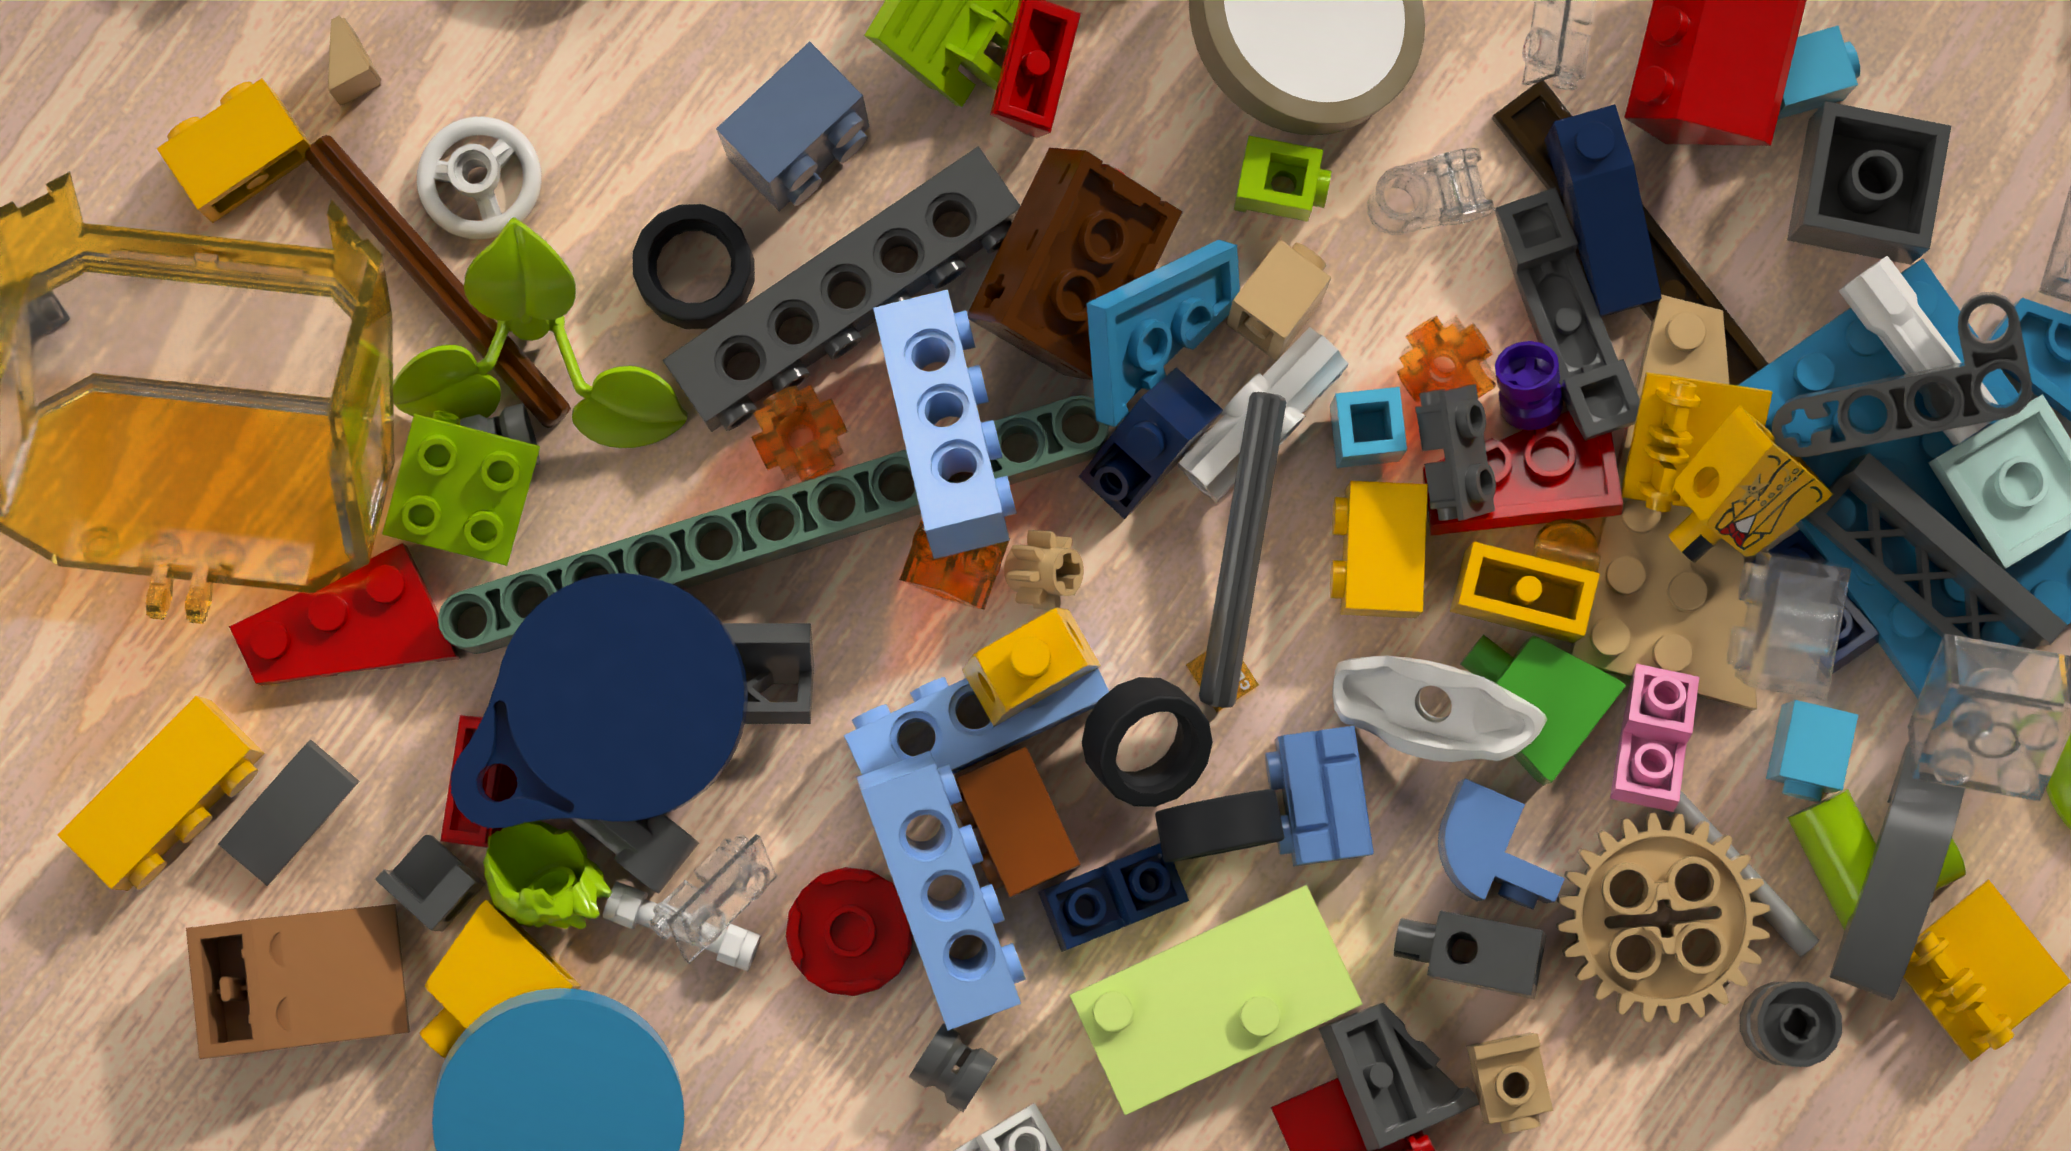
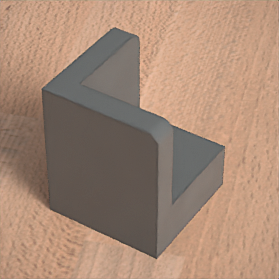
[375,835,486,932]

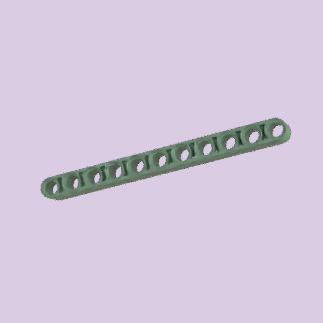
[438,395,1109,654]

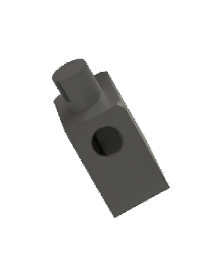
[1394,911,1547,999]

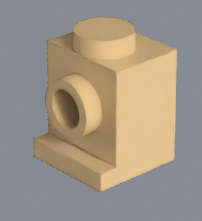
[1466,1033,1553,1134]

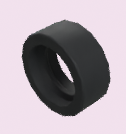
[633,204,755,329]
[1082,677,1213,807]
[1155,789,1284,862]

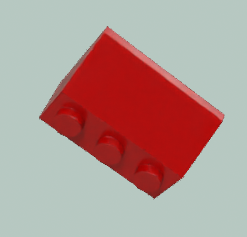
[1624,0,1807,146]

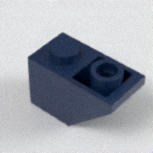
[1078,367,1223,519]

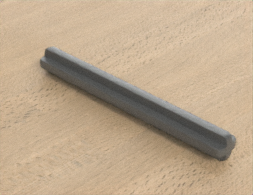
[1199,391,1286,708]

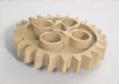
[1556,812,1770,1023]

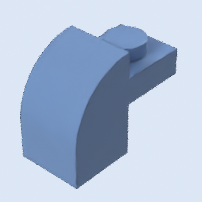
[1438,778,1565,910]

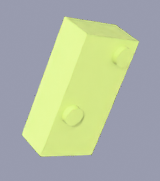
[1070,885,1363,1115]

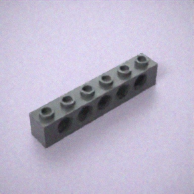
[663,146,1020,432]

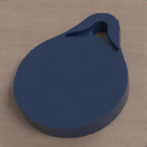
[451,573,748,828]

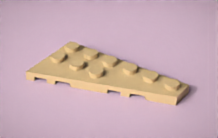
[1569,295,1757,711]

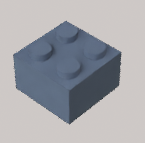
[716,41,870,212]

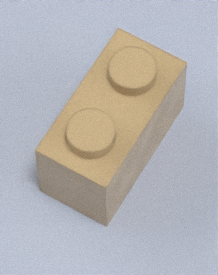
[1226,239,1332,361]

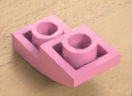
[1610,664,1699,812]

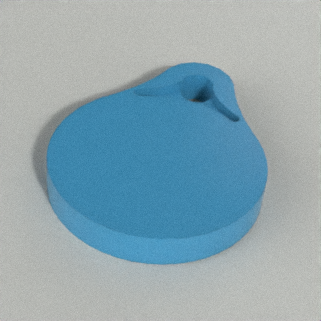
[432,988,684,1151]

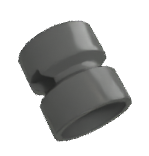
[1740,982,1842,1067]

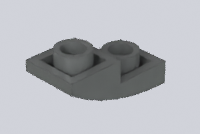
[218,739,360,886]

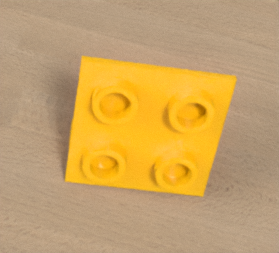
[1621,372,1773,512]
[1903,880,2071,1062]

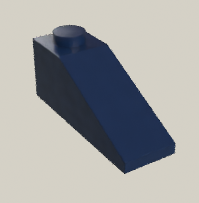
[1544,104,1662,317]

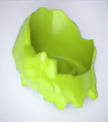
[483,821,612,930]

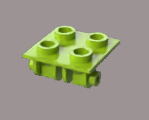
[382,411,540,566]

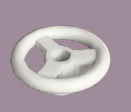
[417,117,542,239]

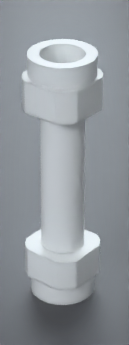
[603,882,761,972]

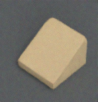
[328,15,382,105]

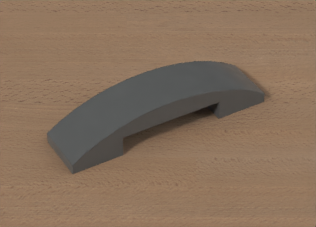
[1495,187,1640,441]
[1830,741,1970,1001]

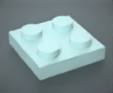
[1928,394,2071,569]

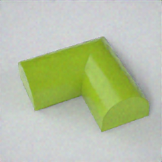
[1787,789,1966,931]

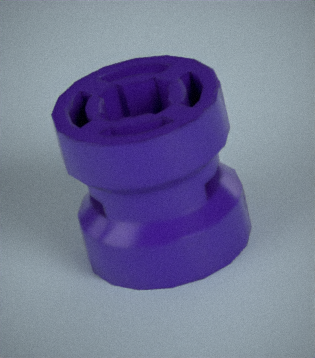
[1495,341,1563,431]

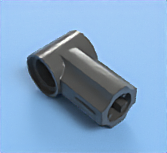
[571,815,699,894]

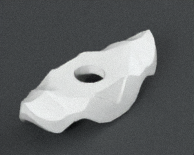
[1332,655,1547,762]

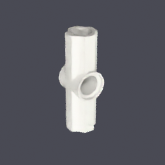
[1178,327,1349,503]

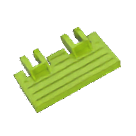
[864,0,1019,107]

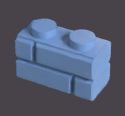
[1265,726,1374,867]

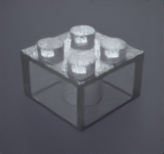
[1727,551,1851,700]
[1908,634,2071,802]

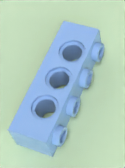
[873,289,1017,559]
[844,668,1109,775]
[857,751,1026,1031]

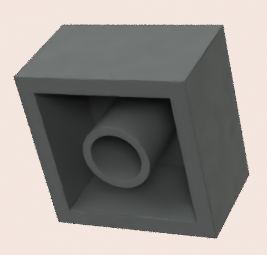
[1787,101,1951,265]

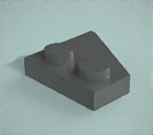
[1319,1003,1480,1151]

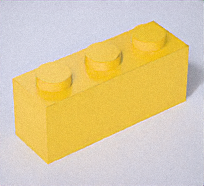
[57,695,265,891]

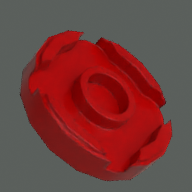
[786,867,914,996]

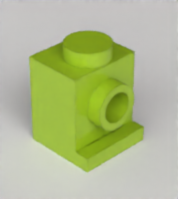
[1234,135,1332,222]

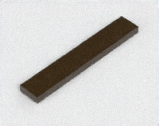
[1492,78,1769,385]

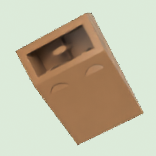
[186,904,410,1059]

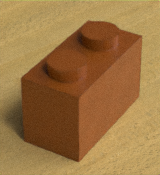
[953,747,1081,899]

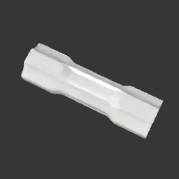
[1839,256,1998,445]

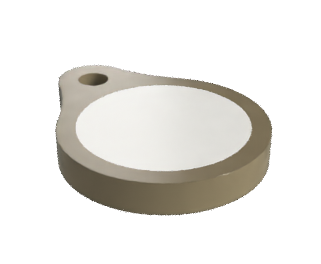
[1189,0,1425,135]

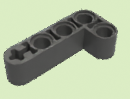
[1772,292,2032,457]

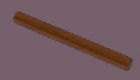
[305,135,571,428]

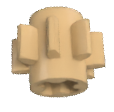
[1004,530,1084,610]

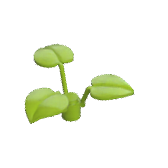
[390,218,688,448]

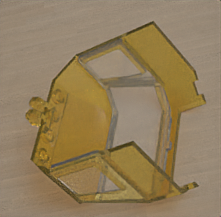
[0,172,395,624]

